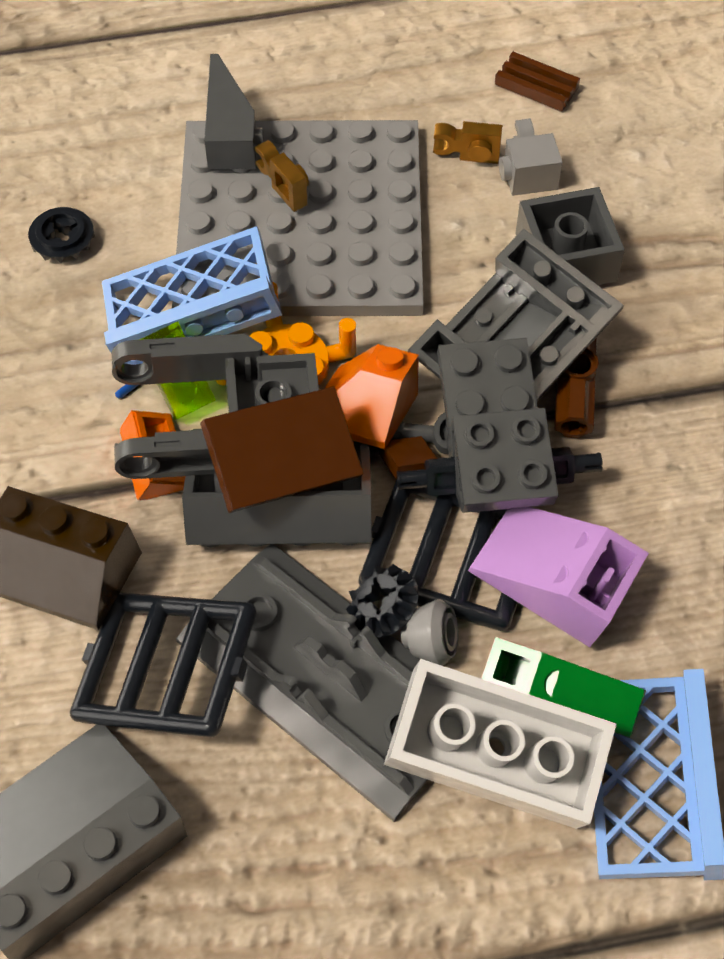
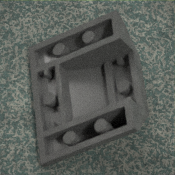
[408,228,624,401]

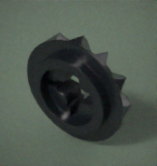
[28,207,95,263]
[346,564,419,638]

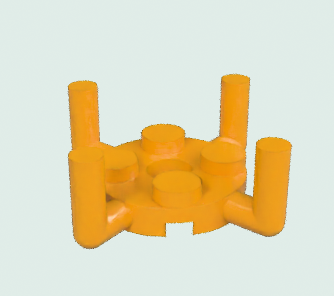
[215,282,356,386]

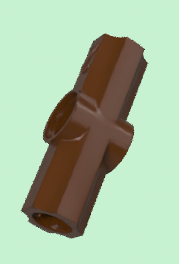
[554,338,599,439]

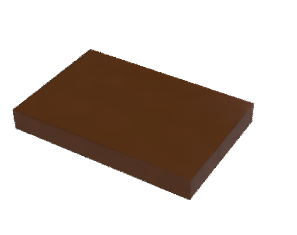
[200,386,363,513]

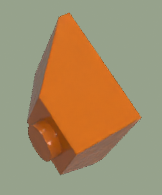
[324,344,419,449]

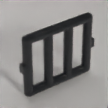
[358,479,518,631]
[70,592,257,737]

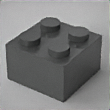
[516,187,625,285]

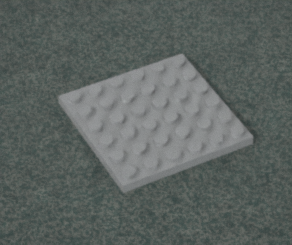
[172,120,423,316]

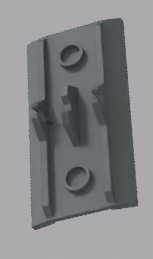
[176,544,428,822]

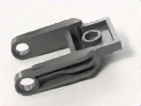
[111,334,319,479]

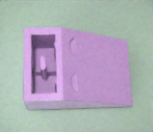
[468,507,649,647]

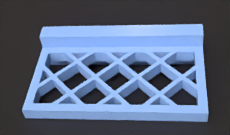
[102,226,282,365]
[594,669,724,880]

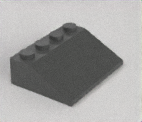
[182,429,372,547]
[0,724,187,959]

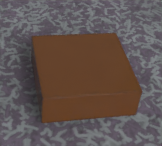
[379,436,438,479]

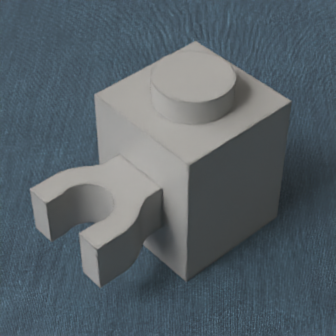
[499,118,563,196]

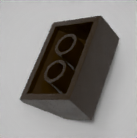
[0,486,142,630]

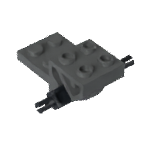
[396,338,603,513]

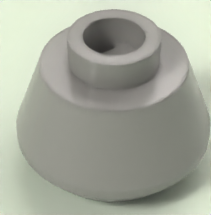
[401,599,458,665]

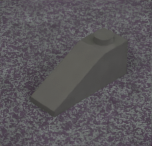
[204,54,264,169]

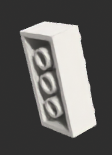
[384,659,616,829]

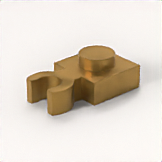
[433,121,503,164]
[255,140,309,212]

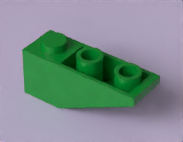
[482,637,646,738]

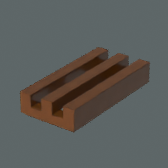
[495,51,580,112]

